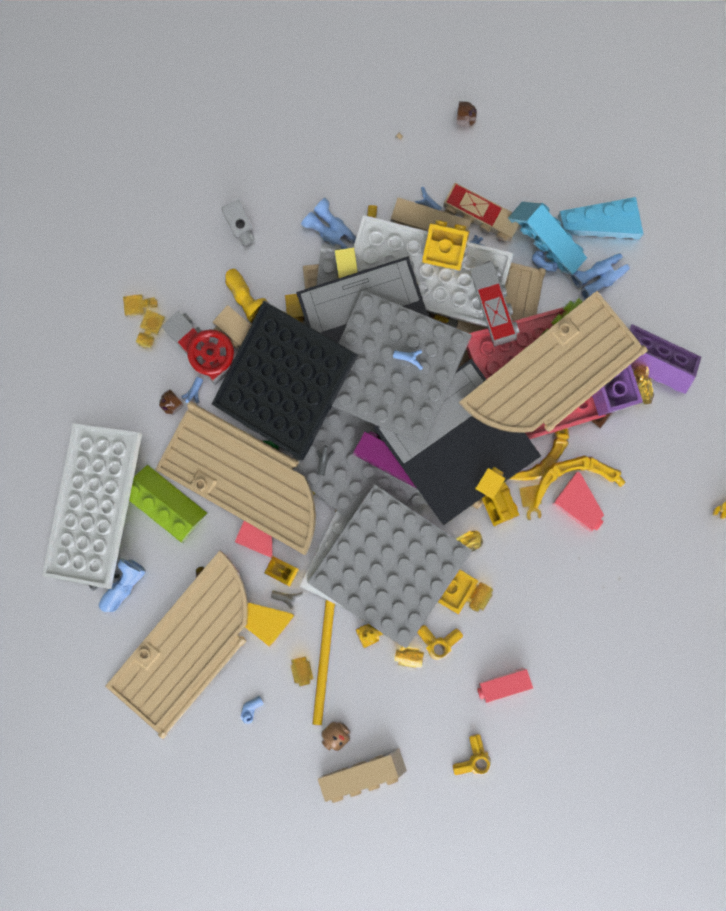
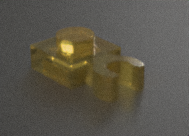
[519,485,542,520]

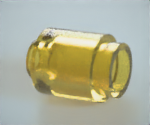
[467,582,493,613]
[394,646,424,669]
[290,656,314,687]

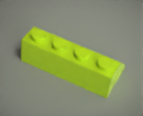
[129,465,208,543]

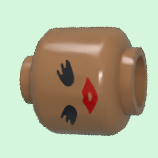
[321,721,351,751]

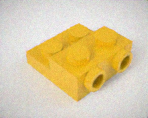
[422,220,470,271]

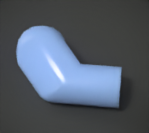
[532,251,557,272]
[241,696,264,724]

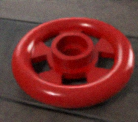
[187,329,234,376]

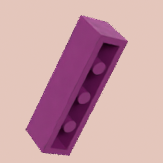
[353,431,417,489]

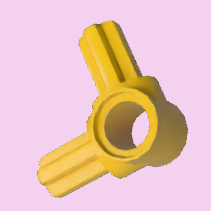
[355,624,383,648]
[417,625,463,660]
[453,734,491,775]

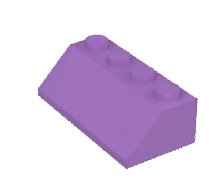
[629,324,701,394]
[592,364,643,416]

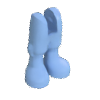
[301,198,356,249]
[570,253,630,300]
[98,558,146,612]

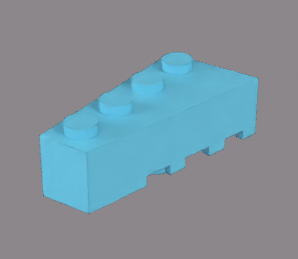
[557,197,644,240]
[508,201,587,275]

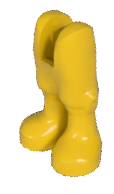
[225,268,269,323]

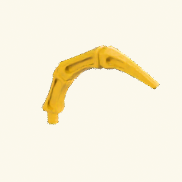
[509,428,570,480]
[533,455,626,508]

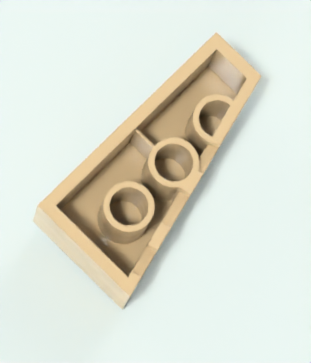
[318,748,407,803]

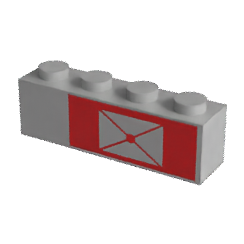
[470,261,519,347]
[162,311,230,385]

